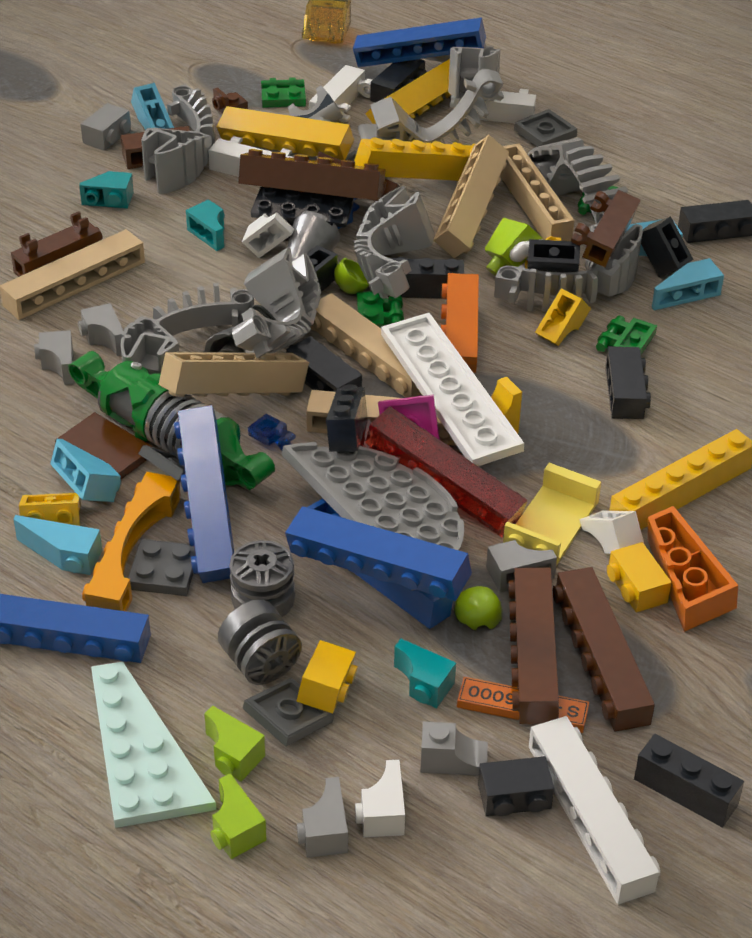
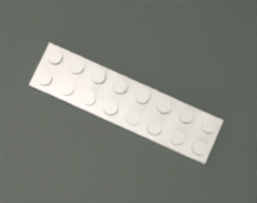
[381,313,524,468]

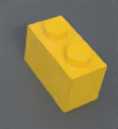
[607,542,672,613]
[296,640,358,714]

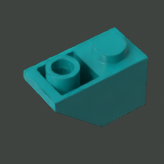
[79,171,134,209]

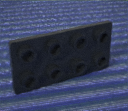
[251,187,354,241]

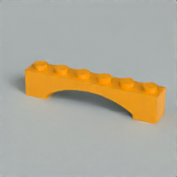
[82,471,181,612]

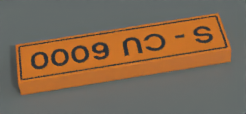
[457,677,589,733]

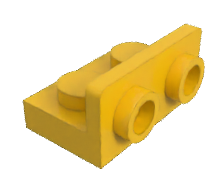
[19,493,81,526]

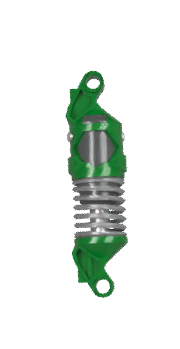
[68,351,275,491]

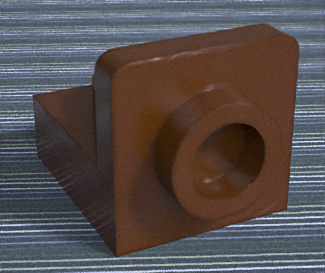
[212,88,248,114]

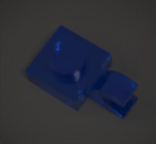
[248,413,296,451]

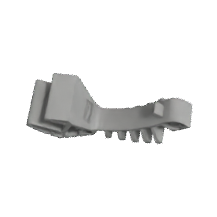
[423,42,501,101]
[358,69,504,144]
[141,84,215,194]
[527,137,628,224]
[354,186,435,299]
[494,223,643,312]
[232,247,321,358]
[121,283,254,374]

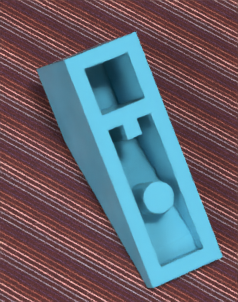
[131,83,174,130]
[652,258,724,310]
[50,439,121,502]
[13,515,102,575]

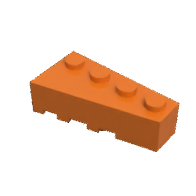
[441,273,479,373]
[647,506,738,632]

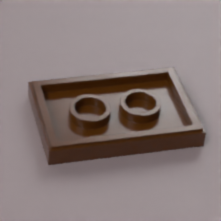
[55,412,154,480]

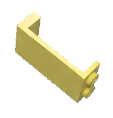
[503,463,601,566]

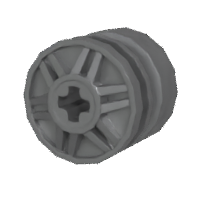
[229,540,295,617]
[218,599,302,685]

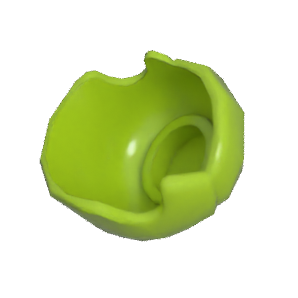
[334,258,369,295]
[454,586,503,630]

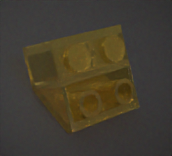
[302,0,351,44]

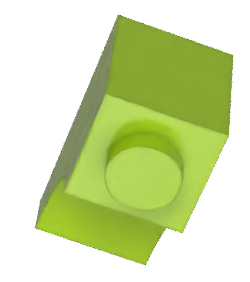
[204,705,266,782]
[210,773,267,859]

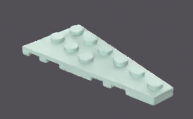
[91,661,216,828]

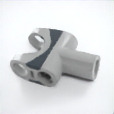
[288,85,343,122]

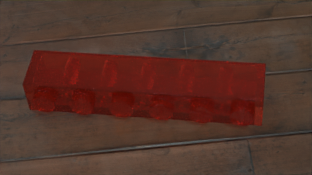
[365,406,528,537]

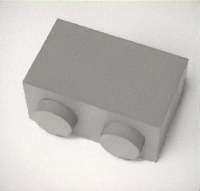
[81,103,131,151]

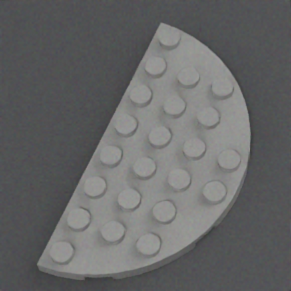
[282,442,464,591]

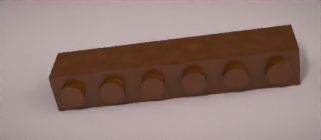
[238,149,386,201]
[552,567,655,732]
[509,568,559,724]

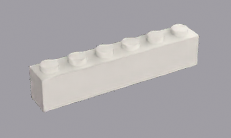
[529,716,660,905]

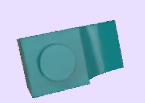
[186,199,225,251]
[394,638,456,709]

